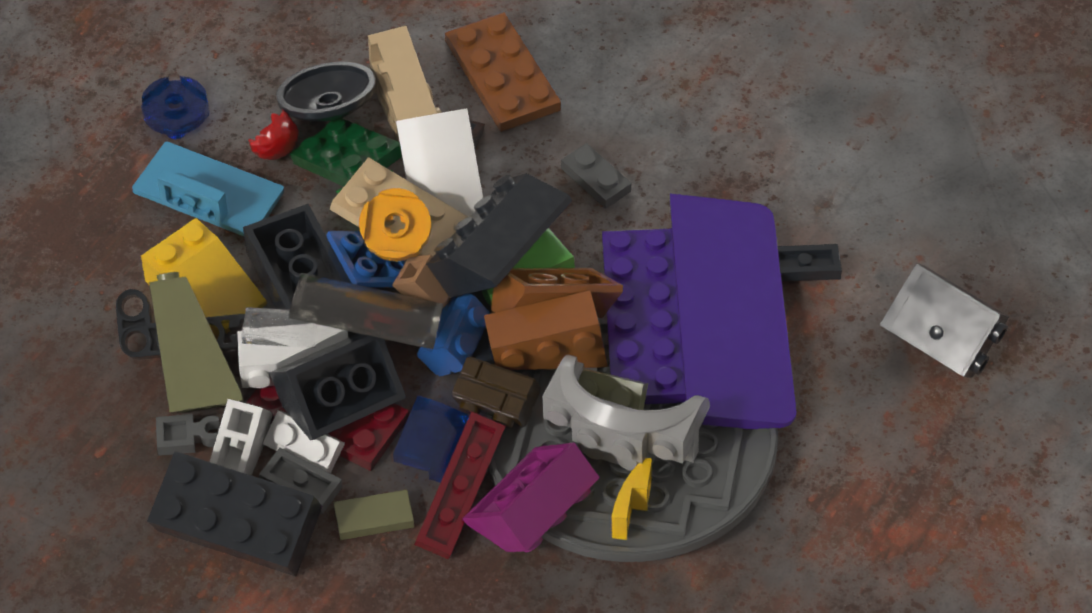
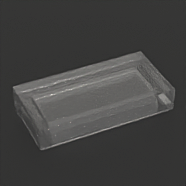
[241,307,319,348]

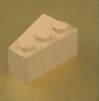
[368,26,441,142]

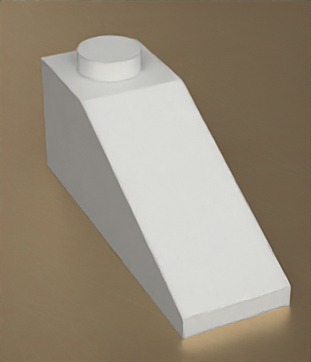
[237,322,348,388]
[210,399,273,475]

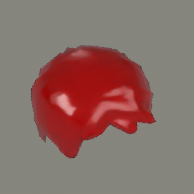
[248,109,299,160]

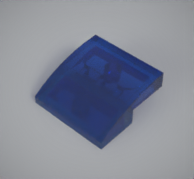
[393,396,469,483]

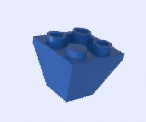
[326,231,405,287]

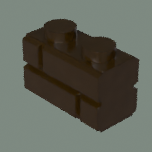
[452,356,541,429]

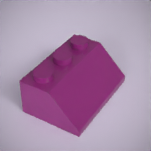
[462,443,600,553]

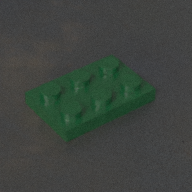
[289,118,402,187]

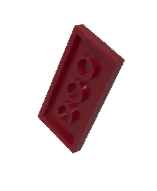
[246,385,409,471]

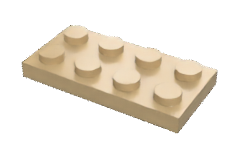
[330,157,468,257]

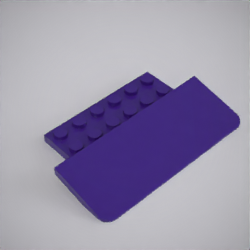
[602,193,796,429]

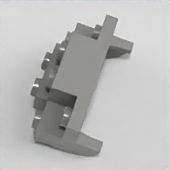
[542,354,710,471]

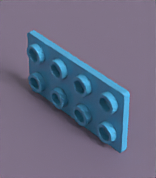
[132,142,284,236]

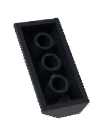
[426,173,572,298]

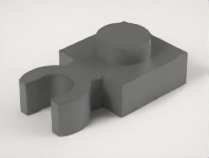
[156,414,220,456]

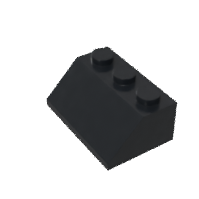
[269,330,406,440]

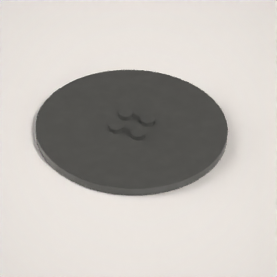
[486,319,778,562]

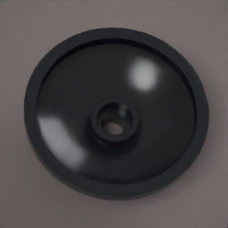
[276,62,377,122]

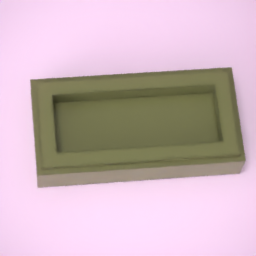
[334,490,414,540]

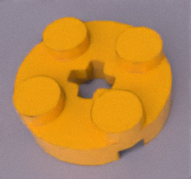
[359,188,432,261]

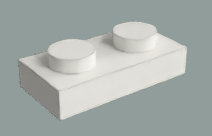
[262,411,345,474]

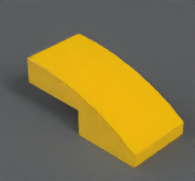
[611,458,652,540]

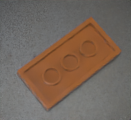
[445,12,561,132]

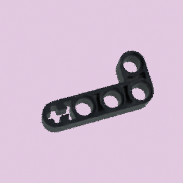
[116,289,261,360]

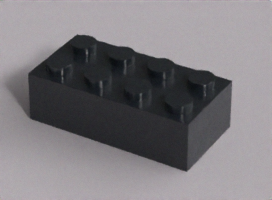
[243,204,366,337]
[147,451,323,577]

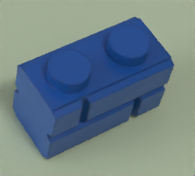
[417,293,491,376]

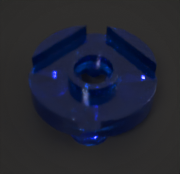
[141,76,210,139]

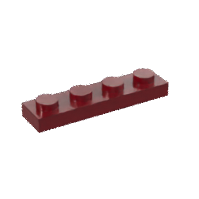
[414,411,505,560]

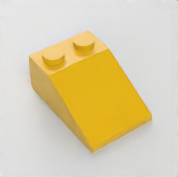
[141,218,267,340]

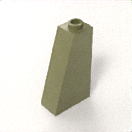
[149,272,244,414]

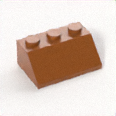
[491,268,623,318]

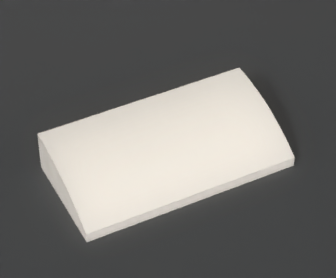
[396,108,483,217]

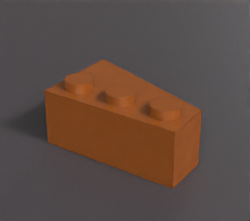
[484,290,608,370]

